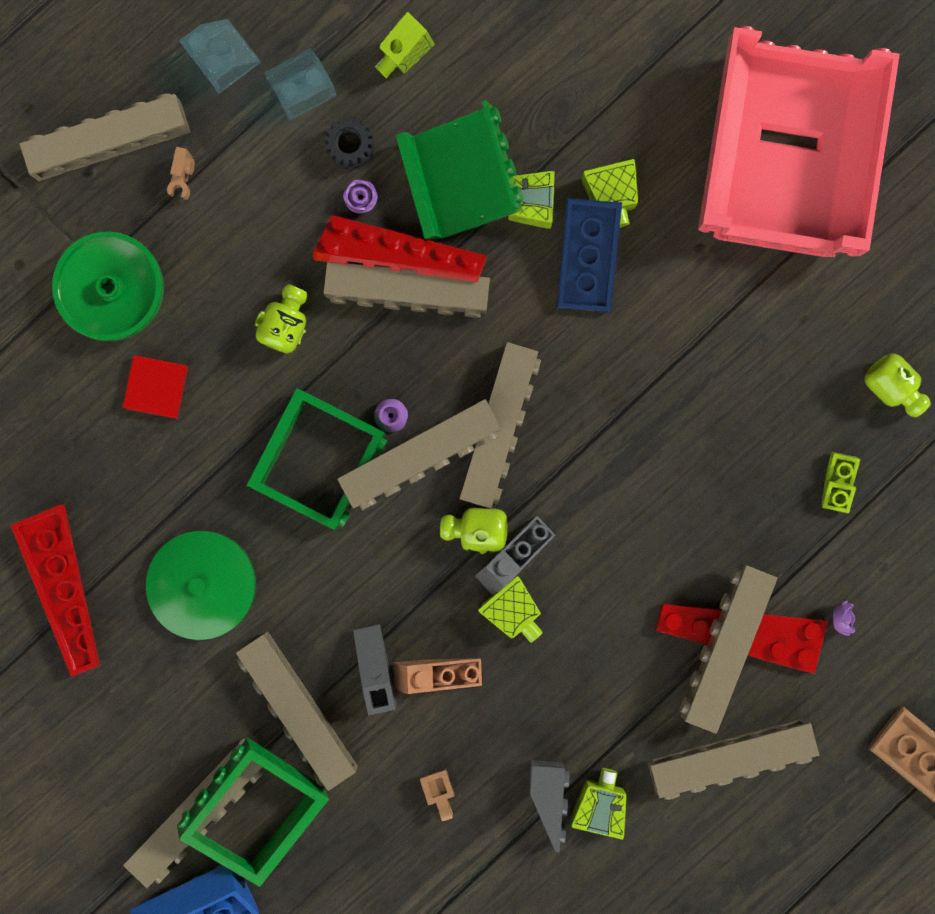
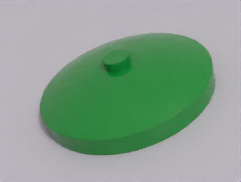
[52,232,164,341]
[146,531,256,640]

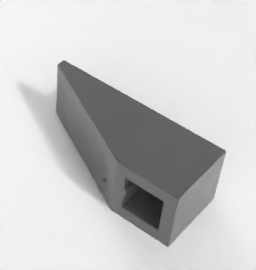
[474,516,555,595]
[353,624,397,716]
[529,760,570,852]

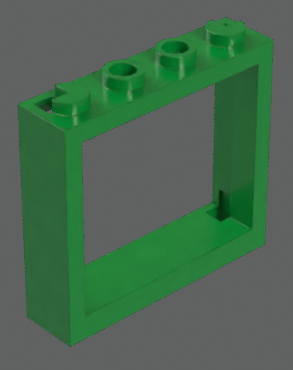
[247,388,388,530]
[177,738,329,887]

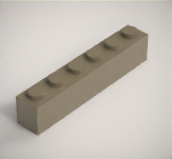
[19,94,191,181]
[324,262,490,318]
[460,342,541,508]
[338,399,502,511]
[679,563,778,734]
[236,632,358,791]
[647,718,820,800]
[123,738,265,888]

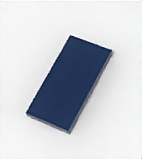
[557,198,622,312]

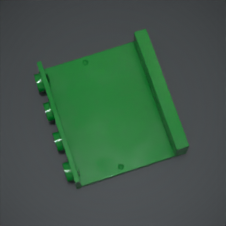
[396,100,524,242]

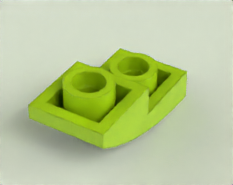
[821,452,861,513]

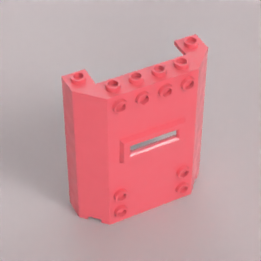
[698,26,900,257]

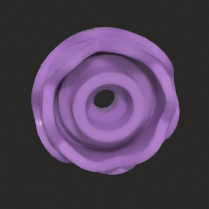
[343,180,377,213]
[374,399,408,433]
[833,601,855,636]

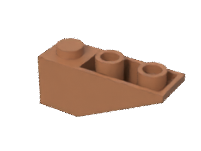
[394,658,482,694]

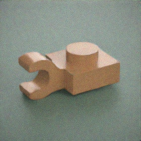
[167,147,195,200]
[420,768,455,822]

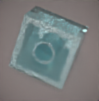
[179,19,261,94]
[264,48,337,120]

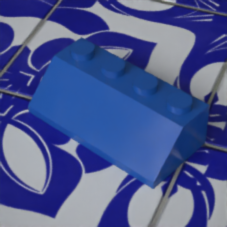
[130,865,259,914]

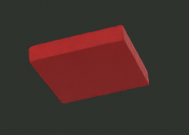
[123,355,188,419]

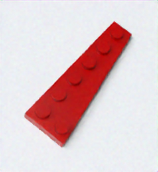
[313,215,486,282]
[11,505,100,677]
[655,604,828,674]

